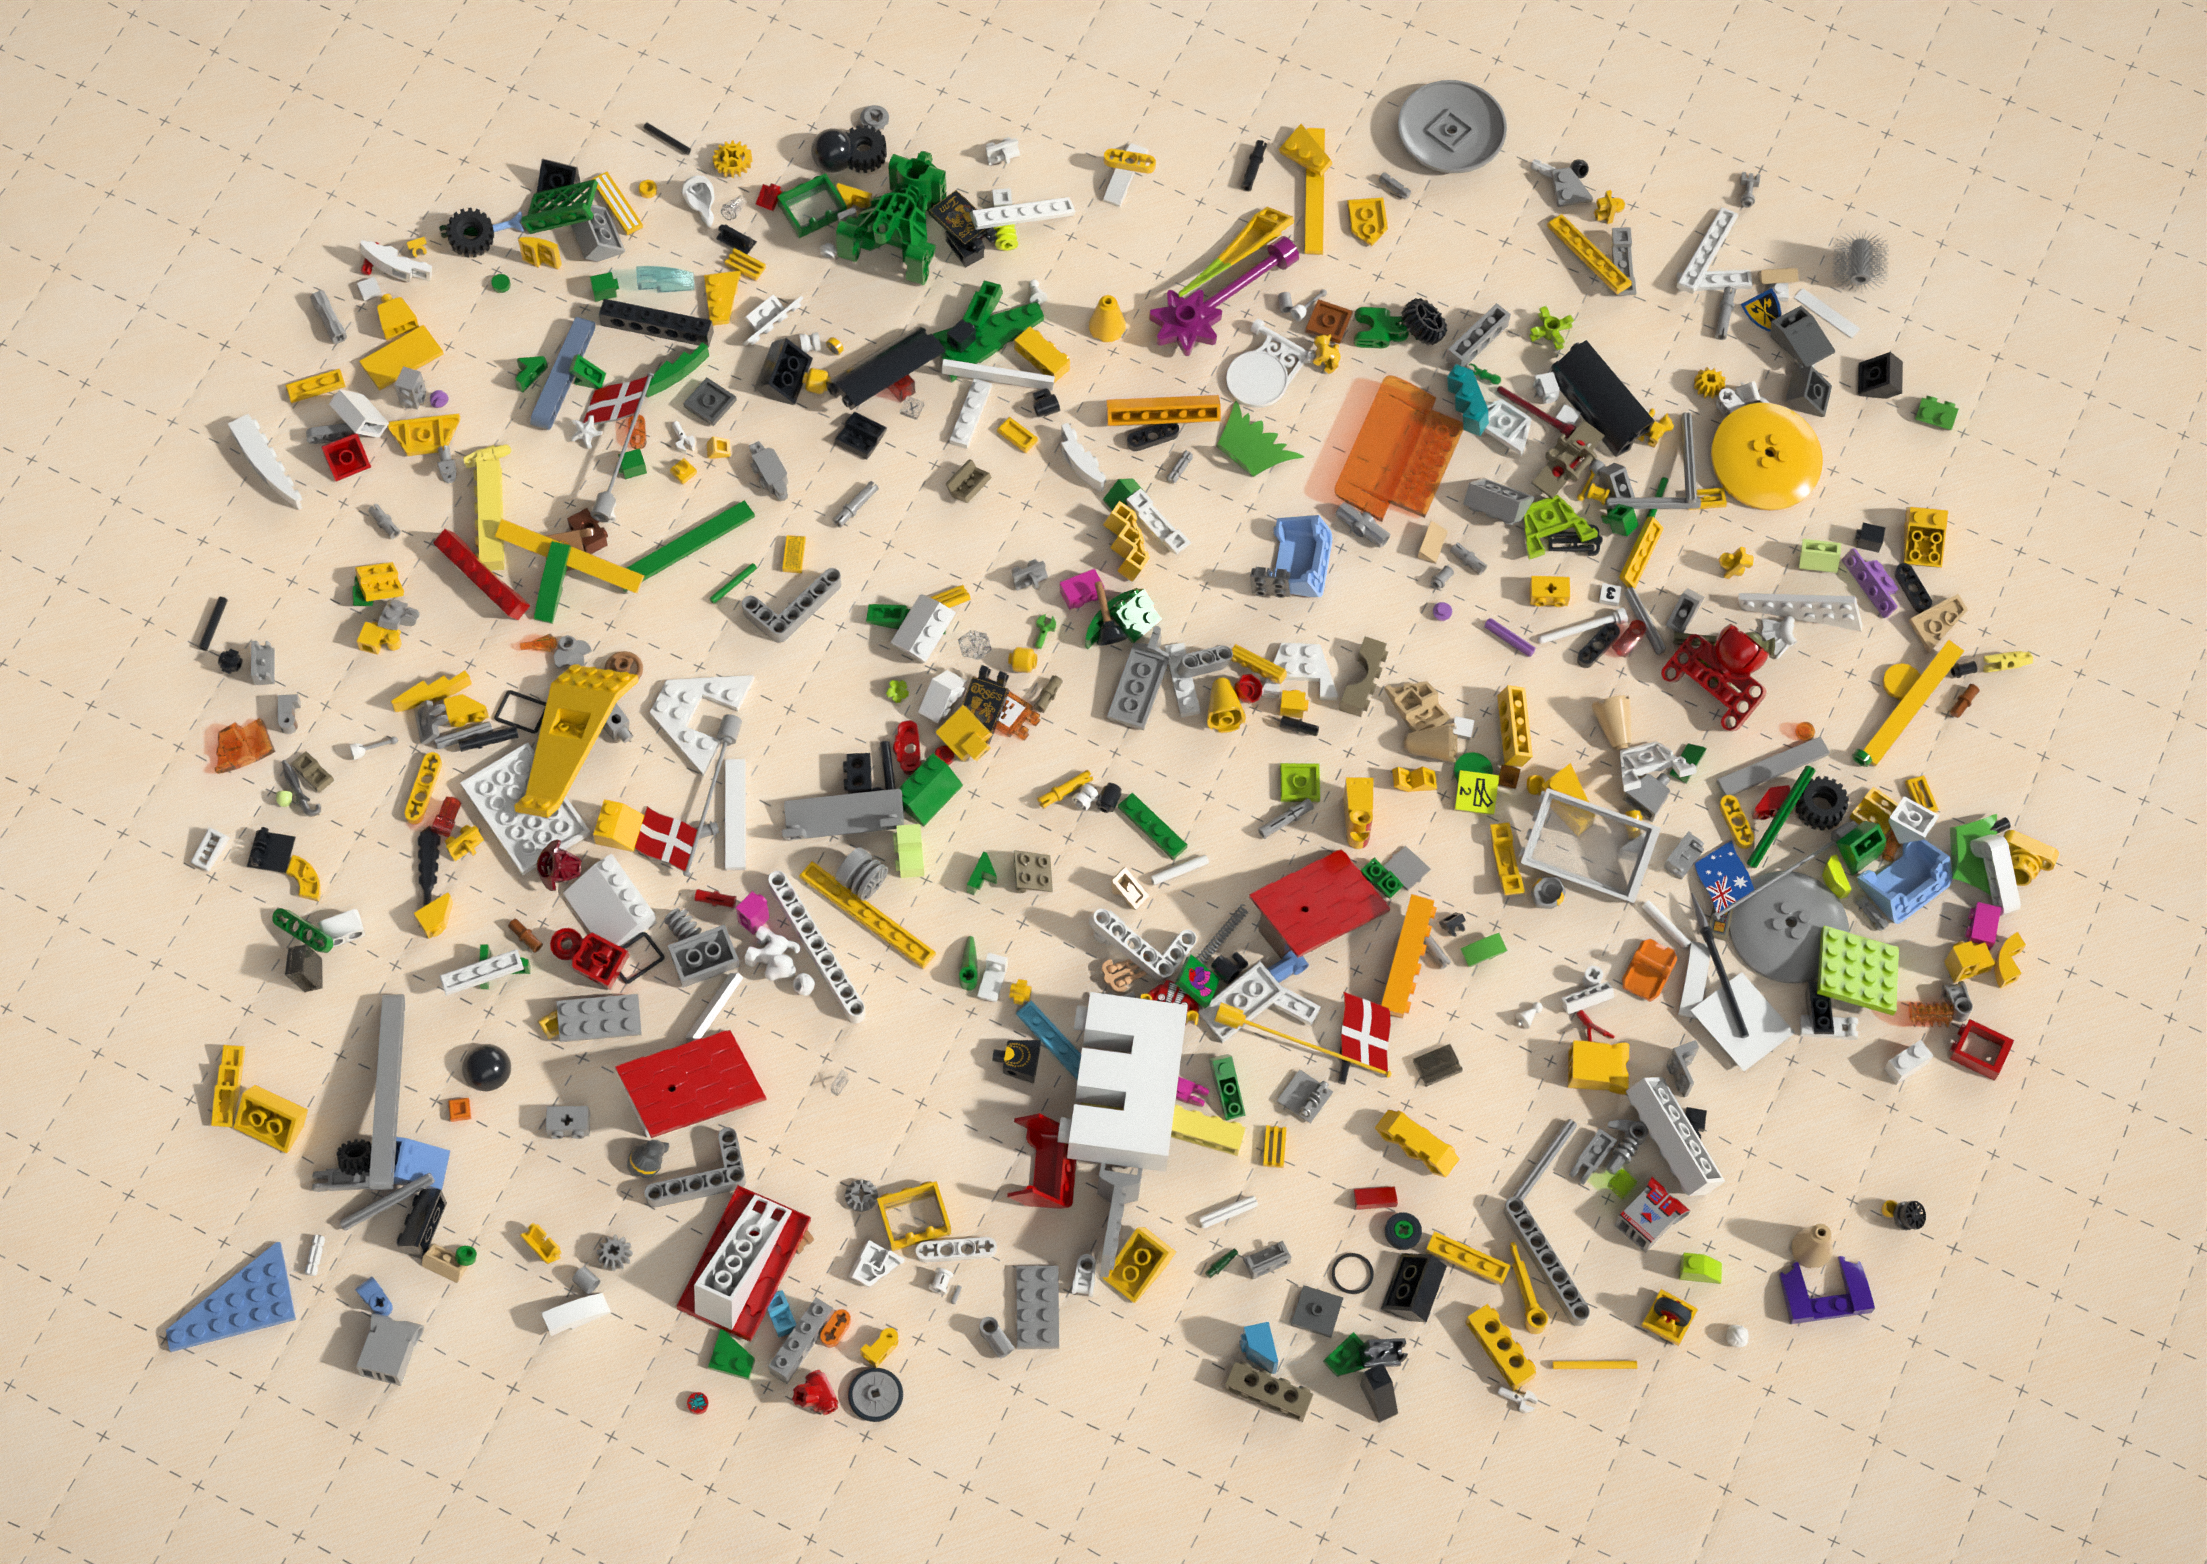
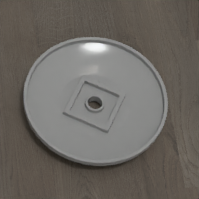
[1398,80,1507,173]
[1729,871,1849,983]

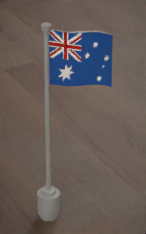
[1695,821,1858,921]

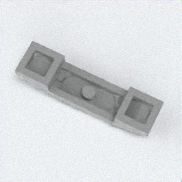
[1612,227,1637,296]

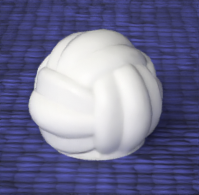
[793,973,815,996]
[1726,1325,1749,1348]

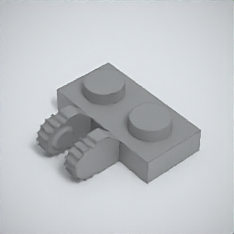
[378,599,420,631]
[414,700,448,745]

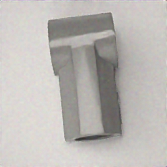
[980,1317,1015,1359]

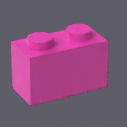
[1060,568,1104,610]
[736,891,770,935]
[1965,902,2001,951]

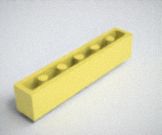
[473,460,505,571]

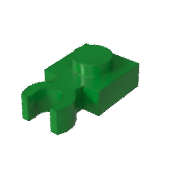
[352,576,373,606]

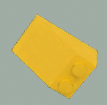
[1103,1227,1177,1303]

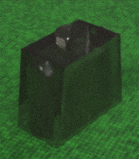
[285,944,323,992]

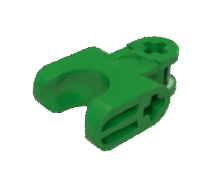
[1354,307,1409,349]

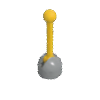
[1577,459,1606,501]

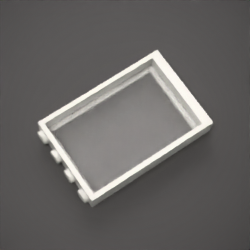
[1518,788,1661,903]

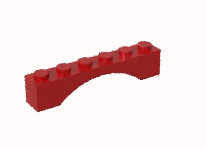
[433,529,531,620]

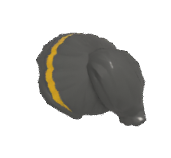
[627,1139,670,1178]

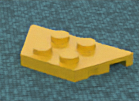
[387,413,461,456]

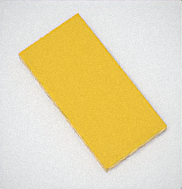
[359,324,444,391]

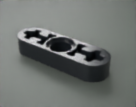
[1127,423,1179,451]
[1894,563,1932,613]
[1577,623,1620,668]

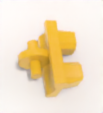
[1594,190,1625,224]
[1719,546,1753,579]
[445,825,484,861]

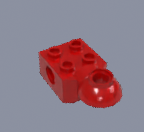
[550,928,630,990]

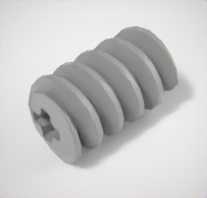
[664,908,702,941]

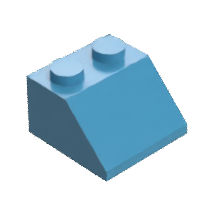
[1239,1322,1278,1374]

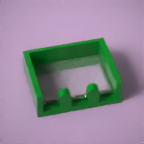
[777,173,847,238]

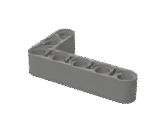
[742,568,842,643]
[645,1127,746,1207]

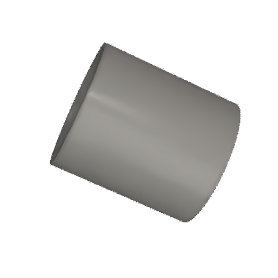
[572,1266,600,1294]

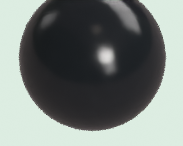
[811,128,854,172]
[462,1044,511,1091]

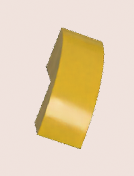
[1994,932,2026,989]

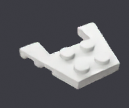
[1261,643,1338,701]
[1620,741,1697,792]

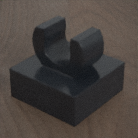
[1439,912,1466,937]

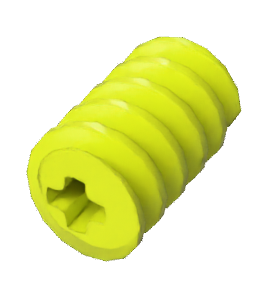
[993,224,1018,251]

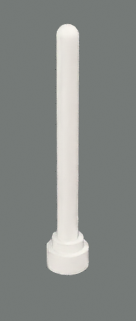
[1538,608,1628,644]

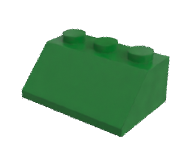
[899,753,963,827]

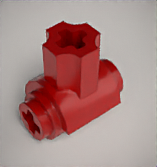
[792,1370,839,1415]

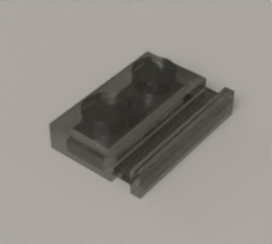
[1413,1044,1463,1087]

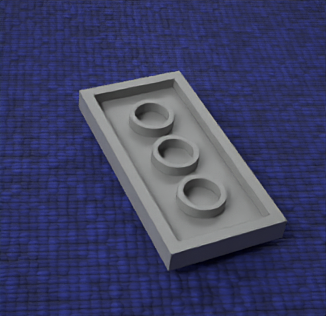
[556,994,642,1042]
[1017,1266,1059,1350]

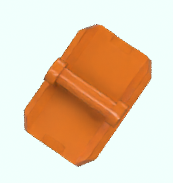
[1622,939,1677,1002]

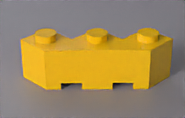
[1103,501,1150,582]
[1375,1109,1460,1178]

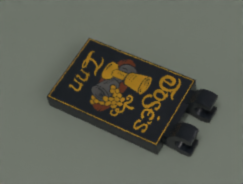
[929,190,997,253]
[962,665,1010,745]

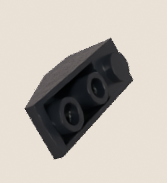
[1805,981,1834,1034]

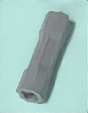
[310,290,347,344]

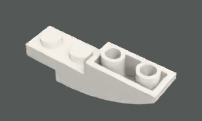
[360,240,432,282]
[1061,423,1106,492]

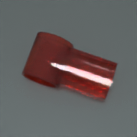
[1612,620,1646,658]
[430,796,462,838]

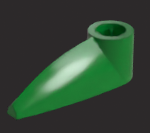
[959,936,978,991]

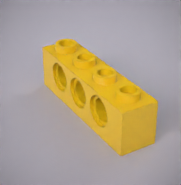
[1497,685,1533,767]
[1465,1304,1536,1391]

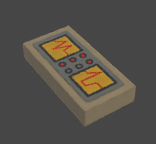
[1709,906,1734,941]

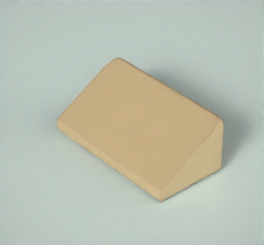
[1757,268,1798,284]
[1418,521,1448,564]
[422,1243,468,1283]

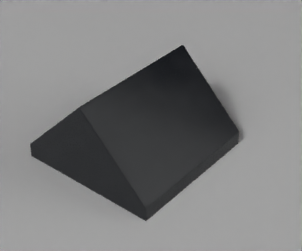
[537,159,580,201]

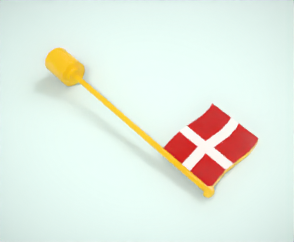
[1214,992,1392,1078]

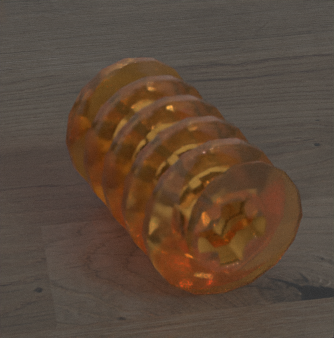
[1908,1002,1954,1028]

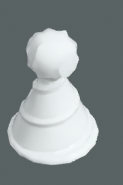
[1029,279,1047,305]
[1515,1002,1543,1029]

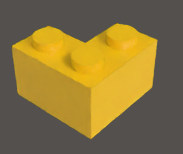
[1944,941,1995,983]

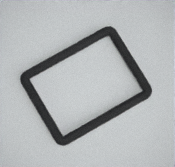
[494,690,546,734]
[619,932,665,984]

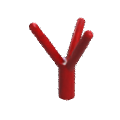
[1576,1010,1615,1042]

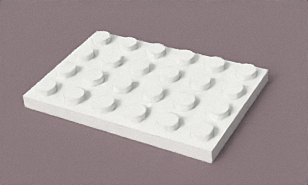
[460,743,591,875]

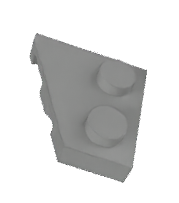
[1551,167,1593,207]

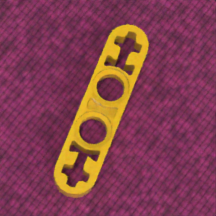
[404,752,442,824]

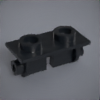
[716,224,757,255]

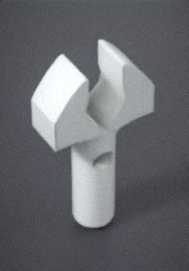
[672,421,696,454]
[1498,1387,1538,1413]

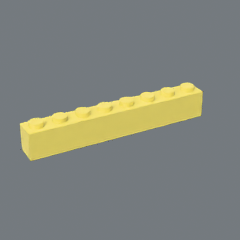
[1081,1103,1246,1156]

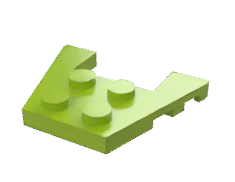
[1523,495,1598,560]

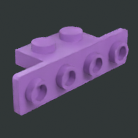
[1842,548,1898,618]

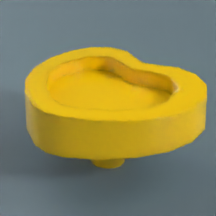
[1527,775,1545,795]

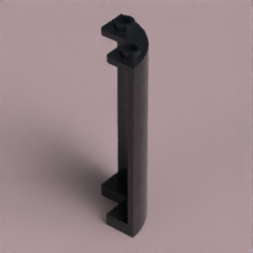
[826,326,945,410]
[1551,340,1655,457]

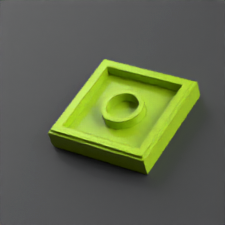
[1280,763,1320,802]

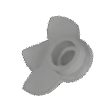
[554,635,592,668]

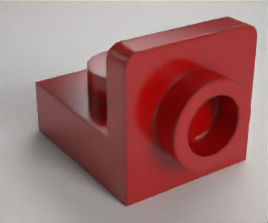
[756,183,783,212]

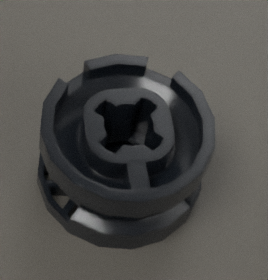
[1893,1201,1926,1231]

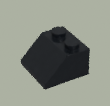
[1858,352,1903,399]

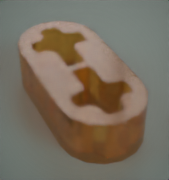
[628,414,647,449]

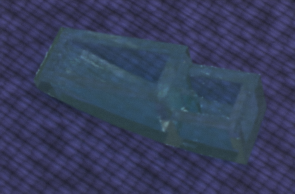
[636,266,695,293]

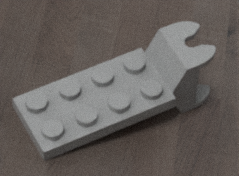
[1097,1163,1143,1277]

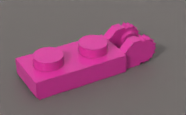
[1176,1076,1210,1107]

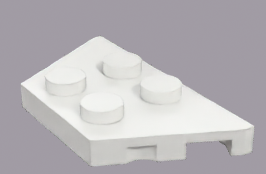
[1484,399,1531,456]

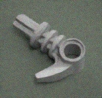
[1606,1119,1649,1175]

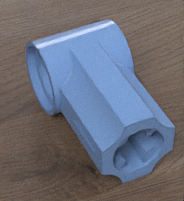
[1267,950,1309,983]

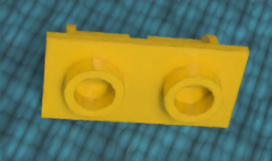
[520,1223,561,1264]

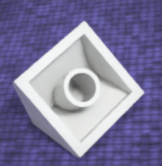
[1888,796,1940,844]

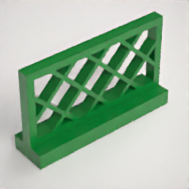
[521,179,598,234]

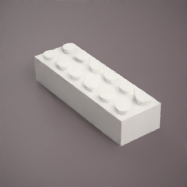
[1626,1077,1725,1196]

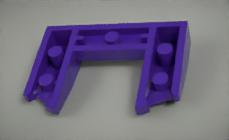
[1779,1256,1875,1325]

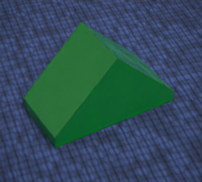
[1103,478,1145,511]

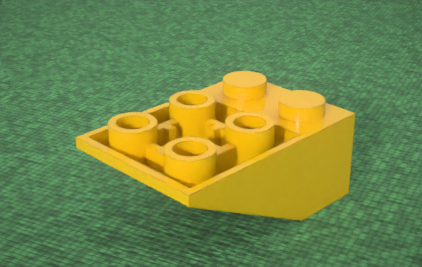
[1903,507,1949,568]

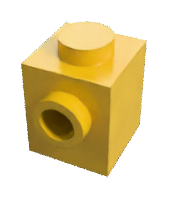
[1280,690,1309,718]

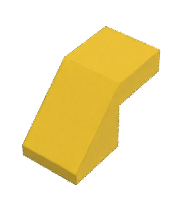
[1392,766,1437,792]

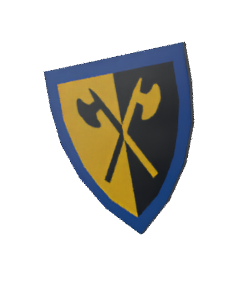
[1740,287,1782,332]

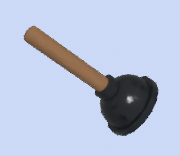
[1095,581,1128,646]

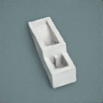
[542,1293,611,1336]

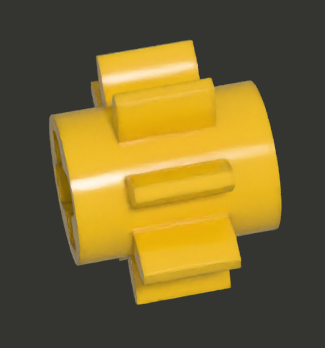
[1009,979,1032,1005]

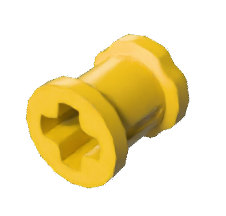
[1586,483,1610,505]

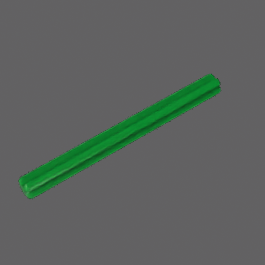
[1747,765,1816,869]

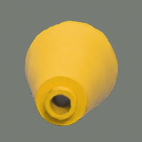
[1089,295,1126,342]
[1207,677,1246,733]

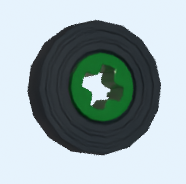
[1385,1212,1422,1250]

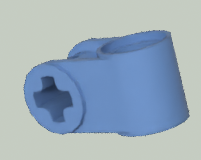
[355,1276,393,1316]

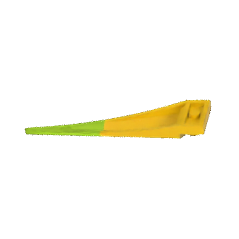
[1178,207,1294,298]

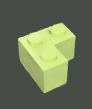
[893,824,924,878]

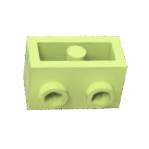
[1799,539,1841,573]

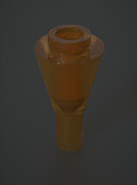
[520,633,557,652]

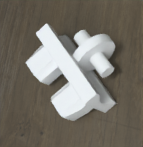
[986,137,1020,165]

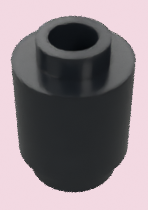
[1096,783,1122,813]

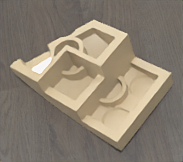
[1385,681,1450,732]

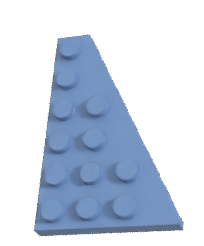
[166,1242,296,1352]

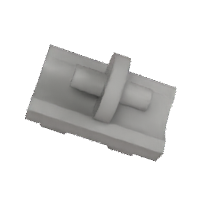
[1011,559,1048,591]

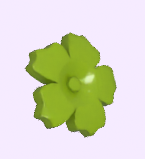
[886,680,909,703]

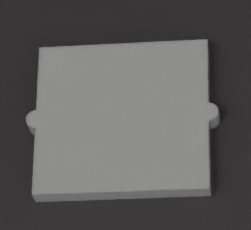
[1383,846,1431,891]

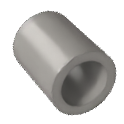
[1278,292,1293,313]

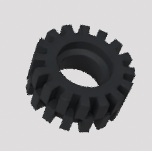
[336,1139,372,1176]

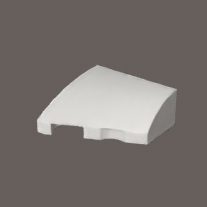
[848,1240,905,1287]

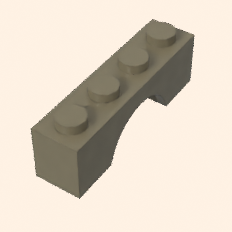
[1339,636,1389,717]

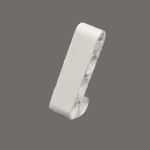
[1970,834,2021,916]

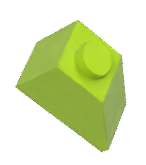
[1679,1252,1722,1284]

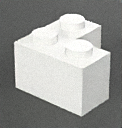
[918,670,967,723]

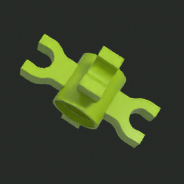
[1529,306,1574,351]

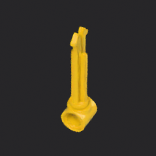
[1509,1242,1548,1334]

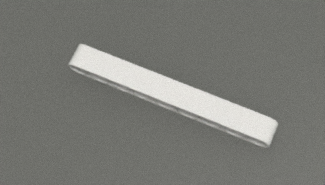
[768,871,866,1023]

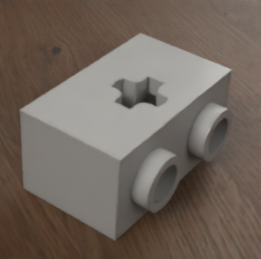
[546,1106,590,1139]

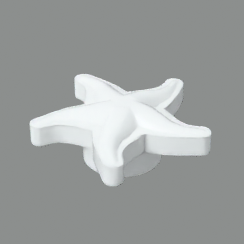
[571,415,603,448]

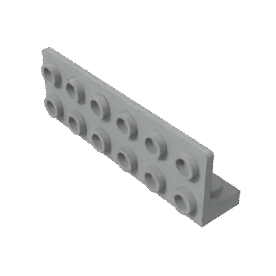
[782,789,904,841]

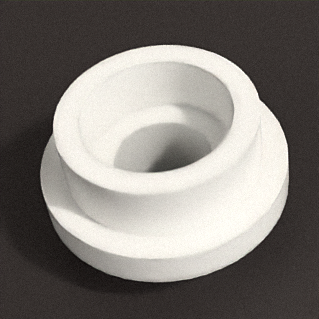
[820,243,837,259]

